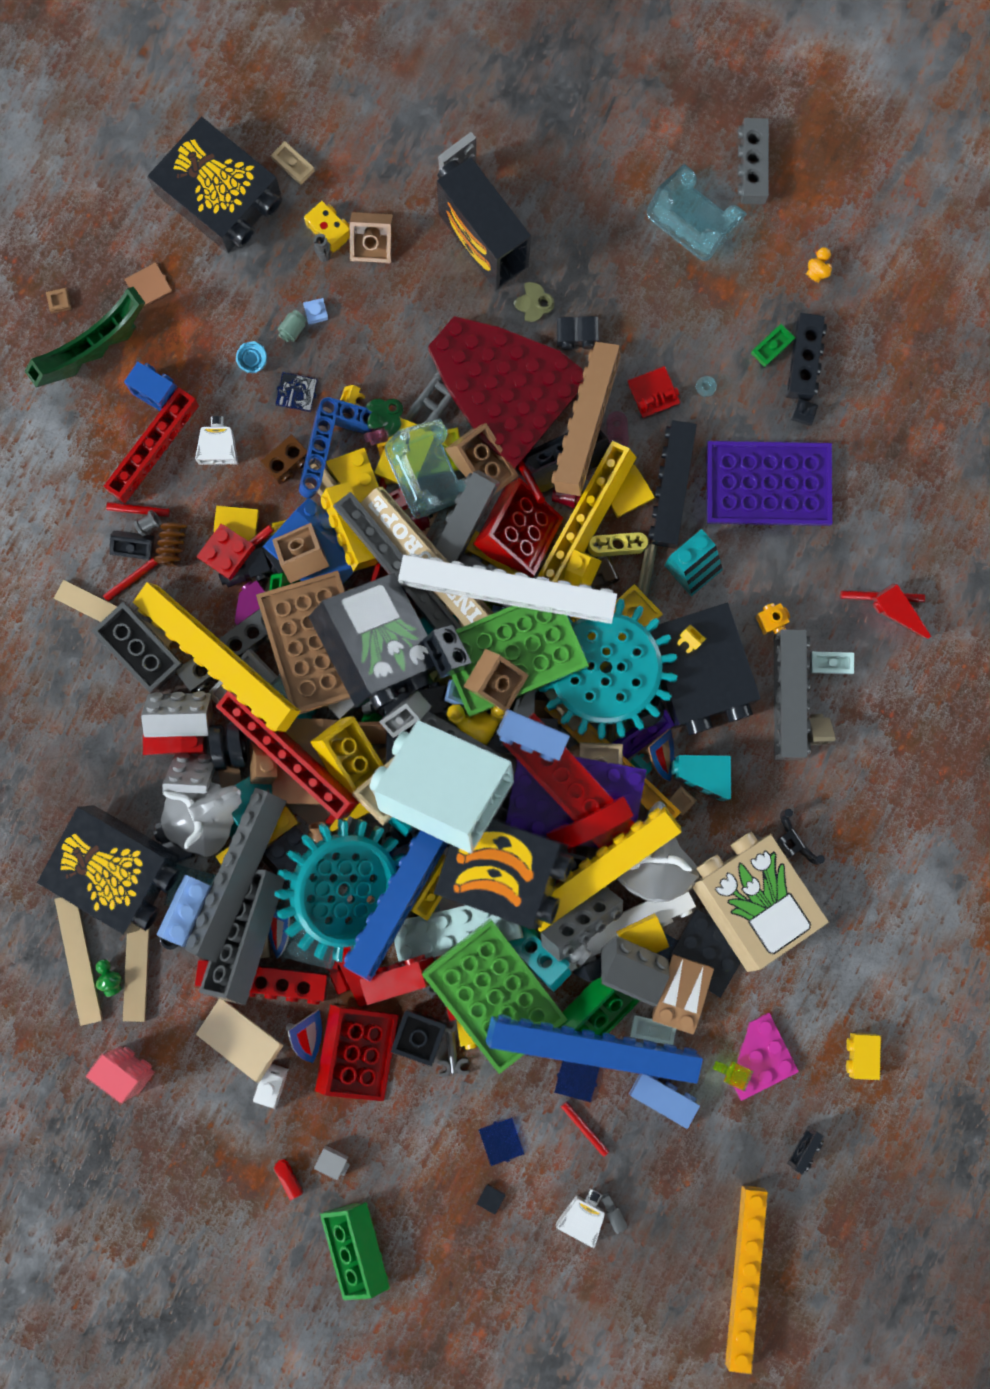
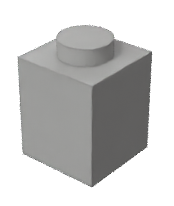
[314,1145,350,1180]

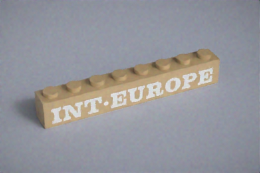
[360,487,494,627]

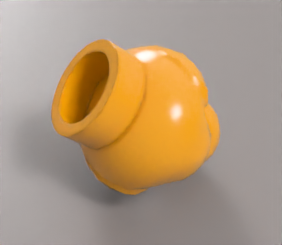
[806,247,832,283]

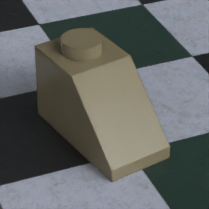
[807,714,835,745]

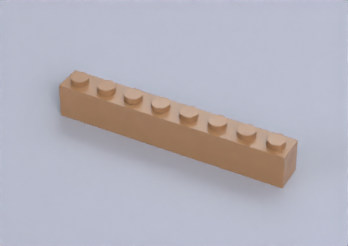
[552,342,621,496]

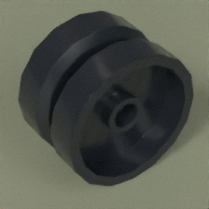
[209,722,247,771]

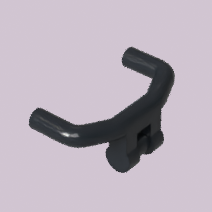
[775,809,825,865]

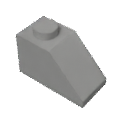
[380,691,431,738]

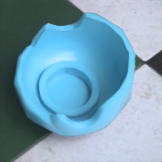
[236,341,268,373]

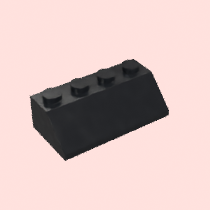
[523,430,610,492]

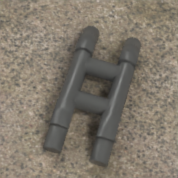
[404,371,453,430]

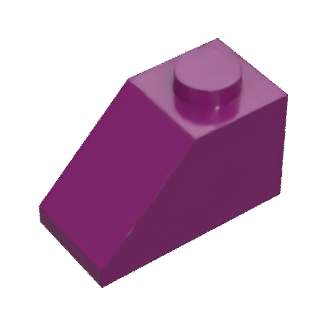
[235,581,265,625]

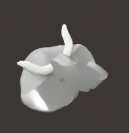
[161,782,242,858]
[616,801,700,902]

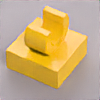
[340,385,365,406]
[677,624,706,653]

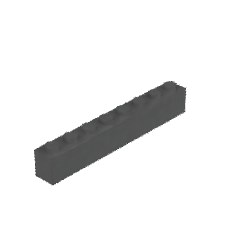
[184,788,286,962]

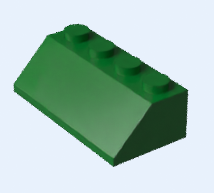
[558,977,640,1036]
[320,1202,390,1300]

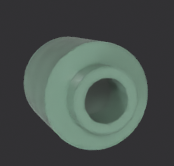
[277,310,307,342]

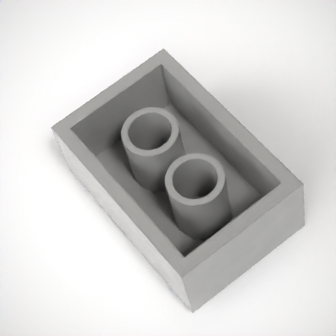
[141,691,214,737]

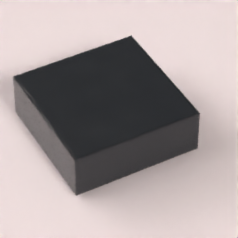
[476,1184,506,1215]

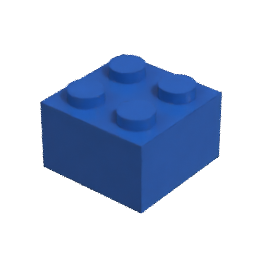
[124,361,177,411]

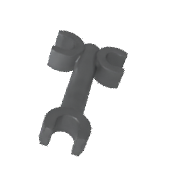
[438,1020,469,1077]

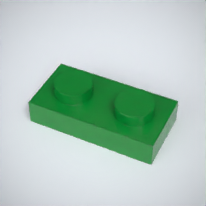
[751,324,795,367]

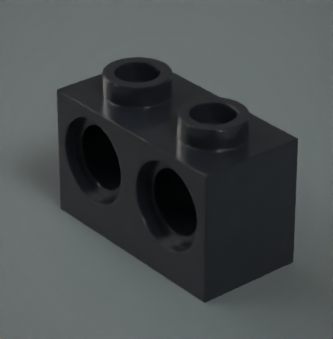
[422,625,472,678]

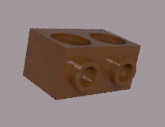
[260,434,307,484]

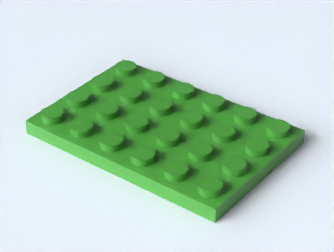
[452,606,589,718]
[422,918,567,1074]

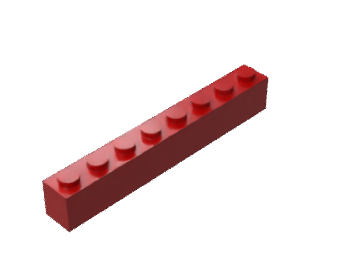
[216,691,360,820]

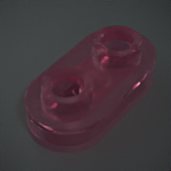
[606,411,629,447]

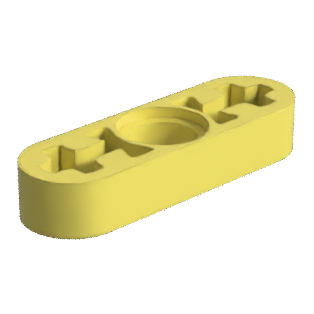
[588,532,648,557]

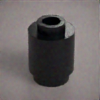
[218,562,250,588]

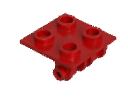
[627,366,680,418]

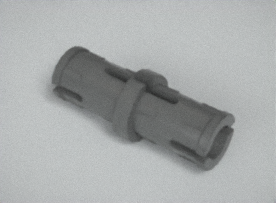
[314,234,330,262]

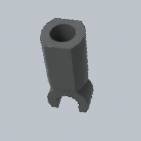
[601,1193,628,1234]

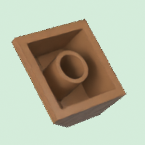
[350,212,393,263]
[272,523,329,583]
[463,649,529,712]

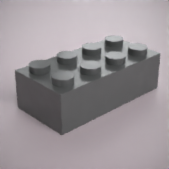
[92,602,184,693]

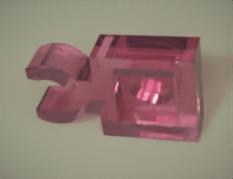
[363,429,386,445]

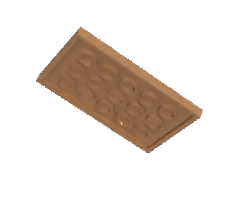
[256,571,351,714]

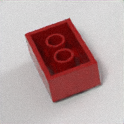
[360,954,435,1005]

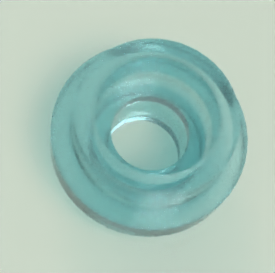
[696,376,717,397]

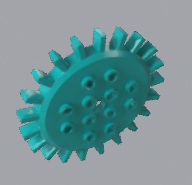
[538,599,677,739]
[275,819,405,962]

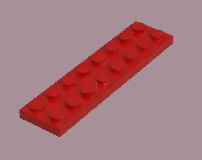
[501,712,635,849]

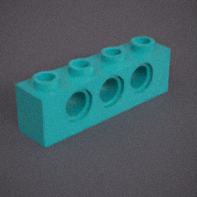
[508,925,572,992]

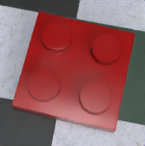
[196,523,255,581]

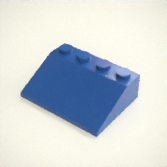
[263,497,358,586]

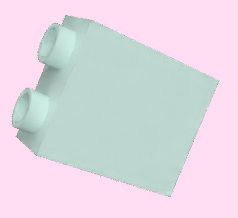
[370,720,514,854]

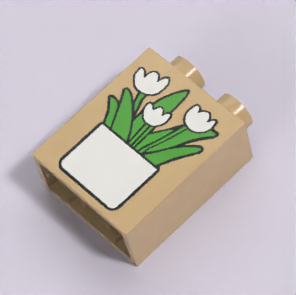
[692,831,829,972]

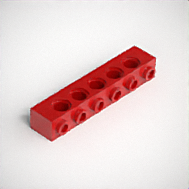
[103,387,199,504]
[195,959,329,1005]

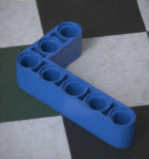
[299,397,373,498]

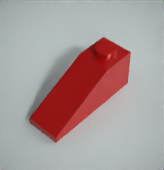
[872,584,932,639]
[143,734,207,755]

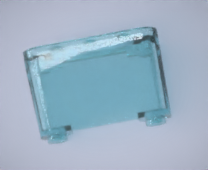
[647,164,747,261]
[385,419,466,519]

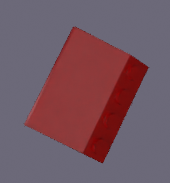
[474,477,564,577]
[315,1004,399,1102]

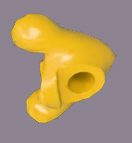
[446,704,505,745]

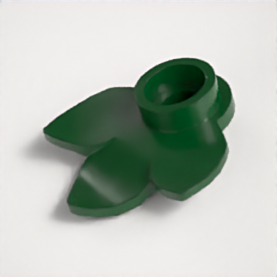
[366,399,403,437]

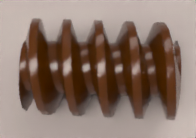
[154,522,188,568]

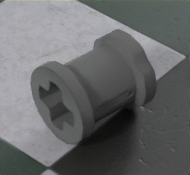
[133,510,162,536]

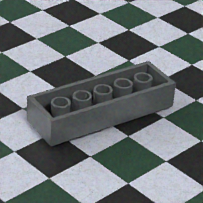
[774,630,811,761]
[199,869,285,1005]

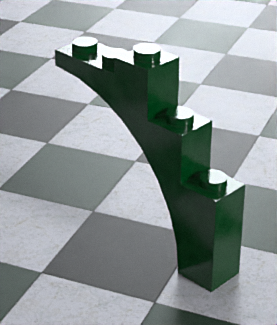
[24,286,145,388]

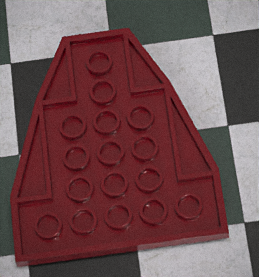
[428,316,584,469]

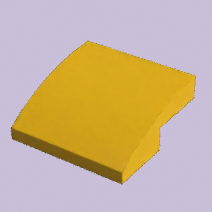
[611,465,655,518]
[214,506,259,550]
[616,913,669,953]

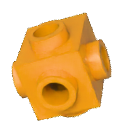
[755,603,790,635]

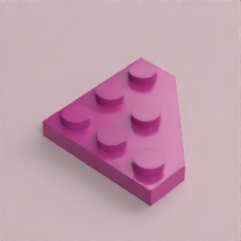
[730,1013,799,1101]

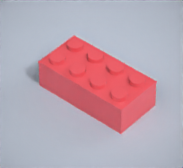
[86,1046,155,1104]

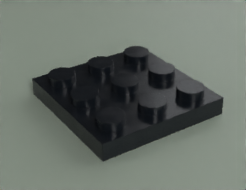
[667,909,741,998]

